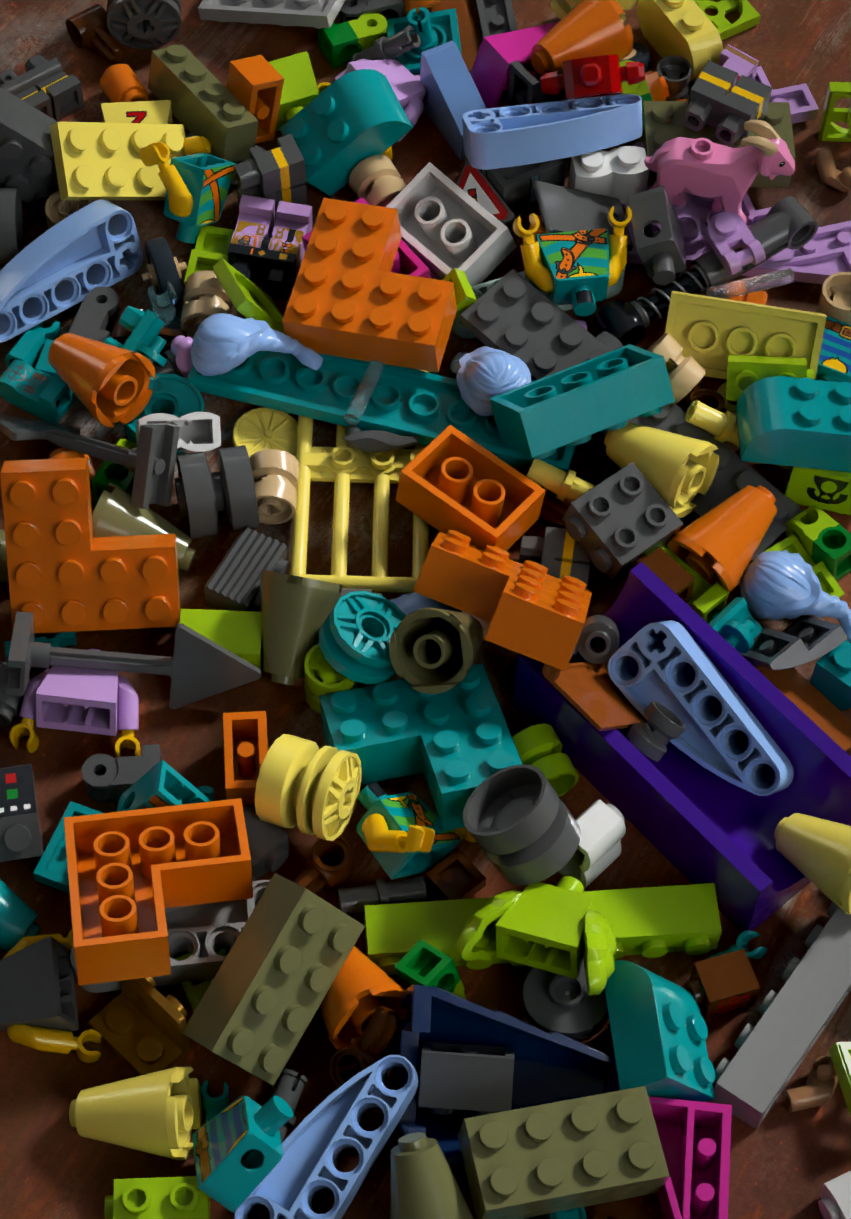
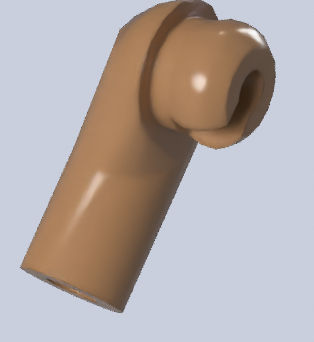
[814,149,851,193]
[783,1056,839,1113]

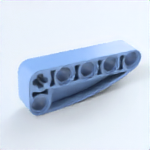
[462,94,642,170]
[0,199,144,343]
[607,620,794,796]
[235,1055,419,1219]

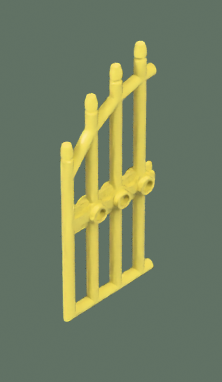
[290,369,431,593]

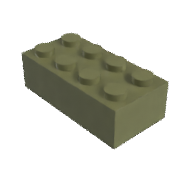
[639,101,796,188]
[182,873,365,1086]
[457,1086,670,1219]

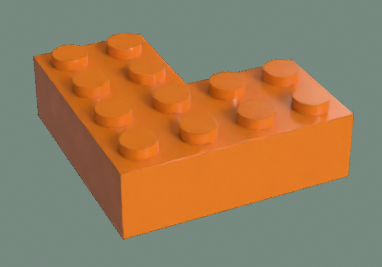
[282,198,457,373]
[0,457,180,633]
[413,530,592,671]
[64,798,253,986]

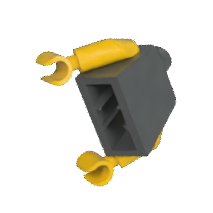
[0,930,102,1063]

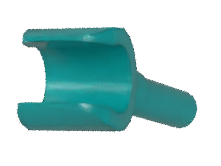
[707,930,768,959]
[201,1081,229,1123]

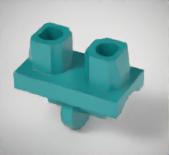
[103,306,168,367]
[708,597,763,653]

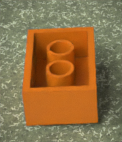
[395,425,546,551]

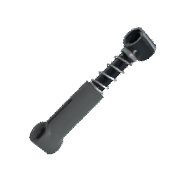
[593,196,818,346]

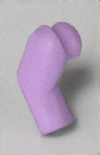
[171,335,193,379]

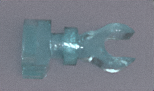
[147,281,181,329]

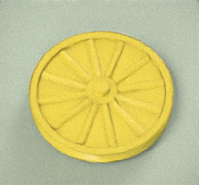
[232,407,298,458]

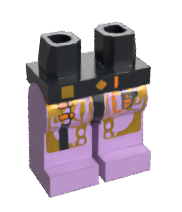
[227,195,312,297]

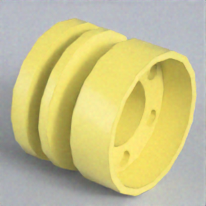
[254,734,362,841]

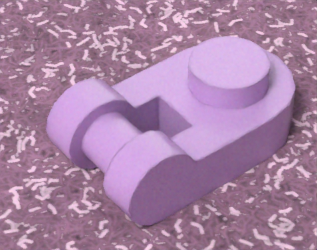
[707,212,766,276]

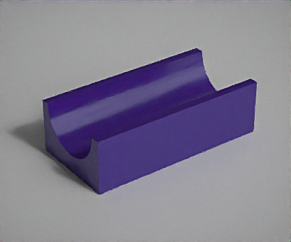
[512,562,851,933]

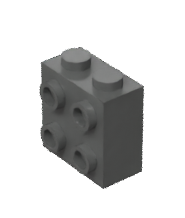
[562,462,683,581]

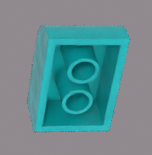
[280,69,413,196]
[736,376,851,472]
[605,960,715,1102]

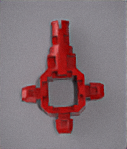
[540,54,645,100]

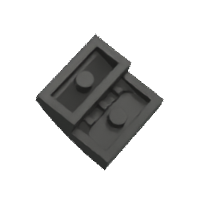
[740,615,848,671]

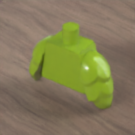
[455,876,617,996]

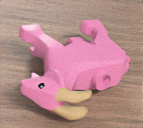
[644,120,795,224]

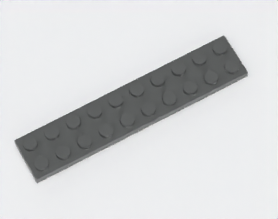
[459,269,804,564]

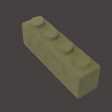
[148,44,258,163]

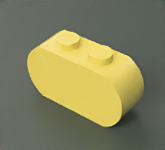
[637,0,723,81]

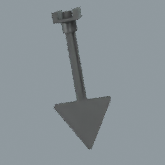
[0,414,180,509]
[6,611,261,710]

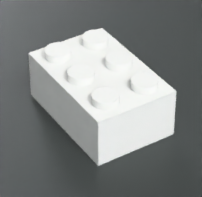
[386,162,517,286]

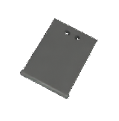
[533,181,634,252]

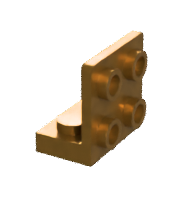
[88,977,190,1076]

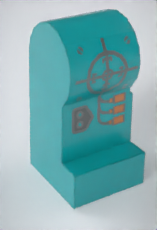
[0,360,75,424]

